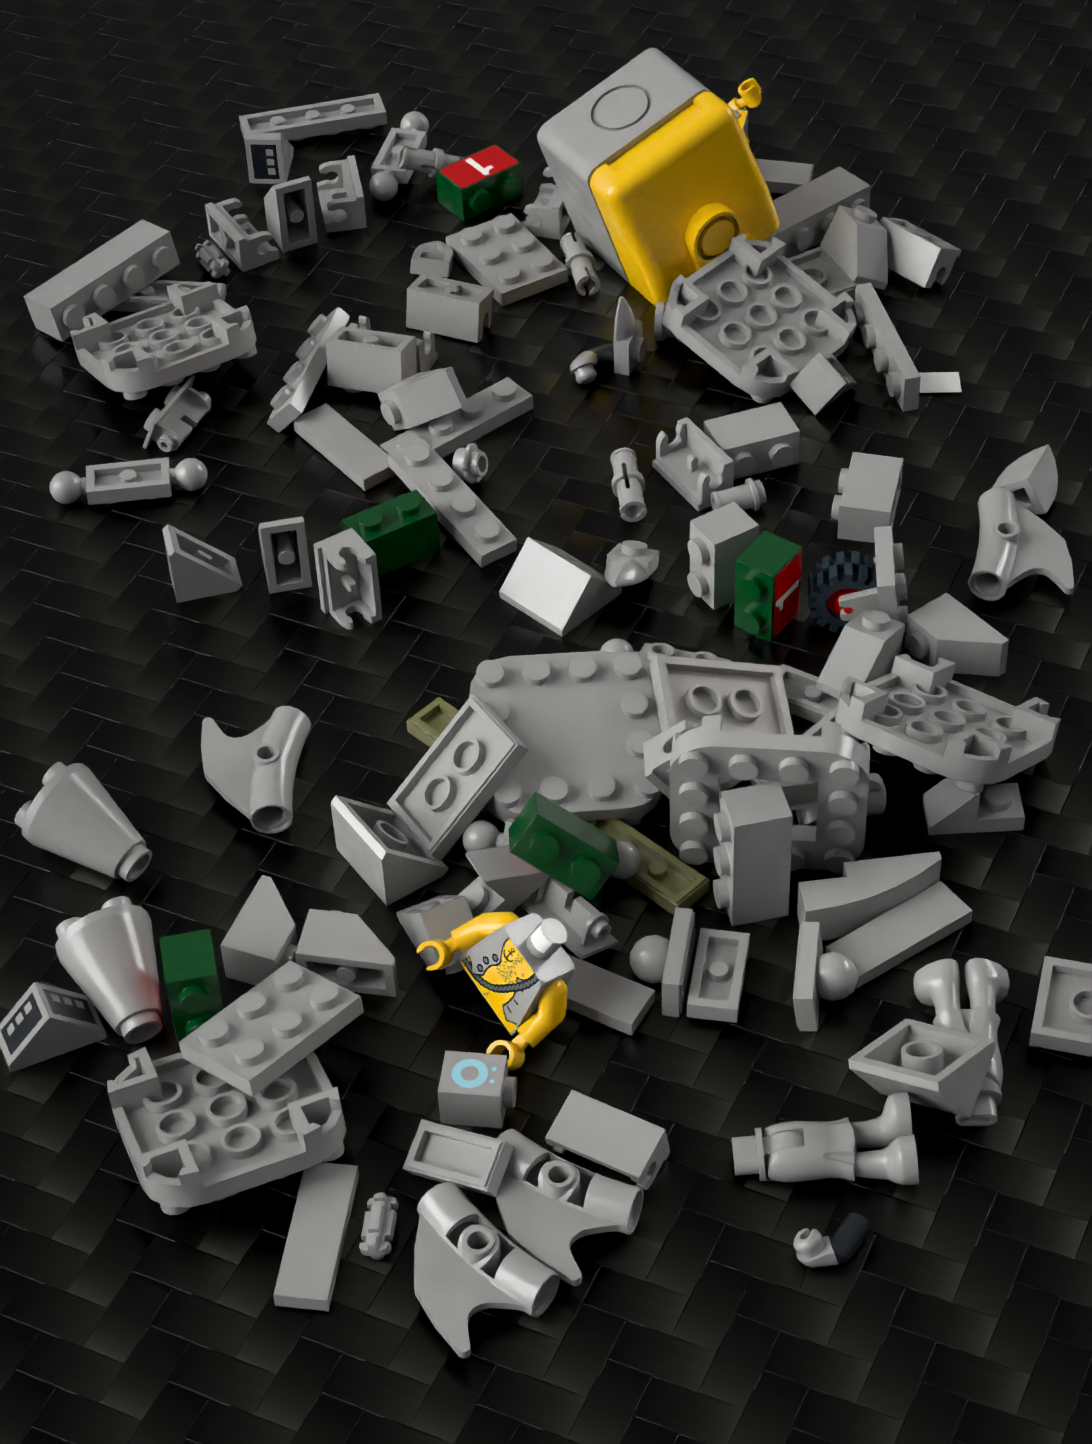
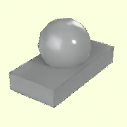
[629,907,695,1017]
[793,922,859,1031]

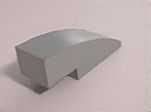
[797,851,942,941]

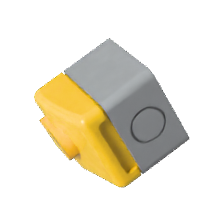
[537,48,780,307]

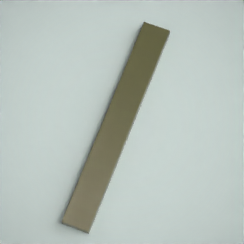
[407,697,710,915]

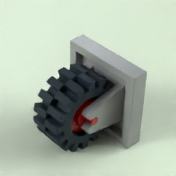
[808,526,908,651]

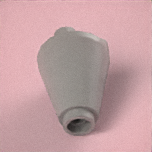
[15,762,152,882]
[55,896,163,1044]

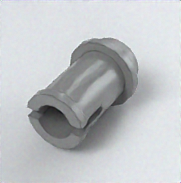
[710,478,767,511]

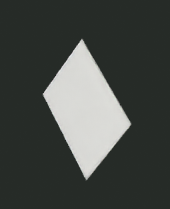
[919,372,962,393]

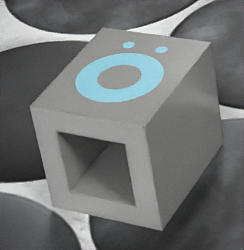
[438,1051,517,1128]

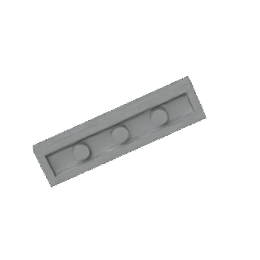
[239,93,387,141]
[852,282,921,412]
[267,306,350,433]
[380,377,533,458]
[388,438,517,568]

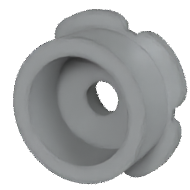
[452,443,488,484]

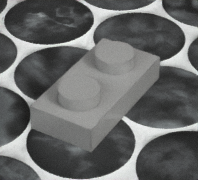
[687,928,750,1023]

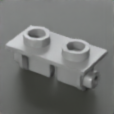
[142,375,211,452]
[519,877,618,960]

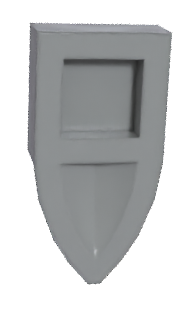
[410,241,453,278]
[614,296,647,376]
[604,540,660,587]

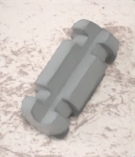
[195,240,230,279]
[359,1192,399,1260]

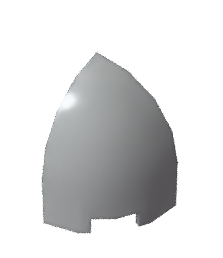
[991,444,1058,515]

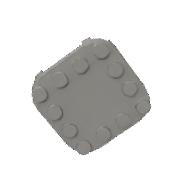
[662,233,857,404]
[70,281,257,400]
[469,651,663,826]
[834,654,1061,793]
[107,1047,346,1215]

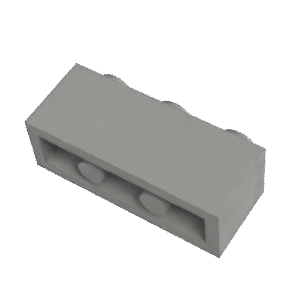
[713,781,793,926]

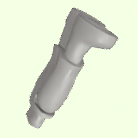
[913,958,1010,1126]
[732,1092,919,1185]

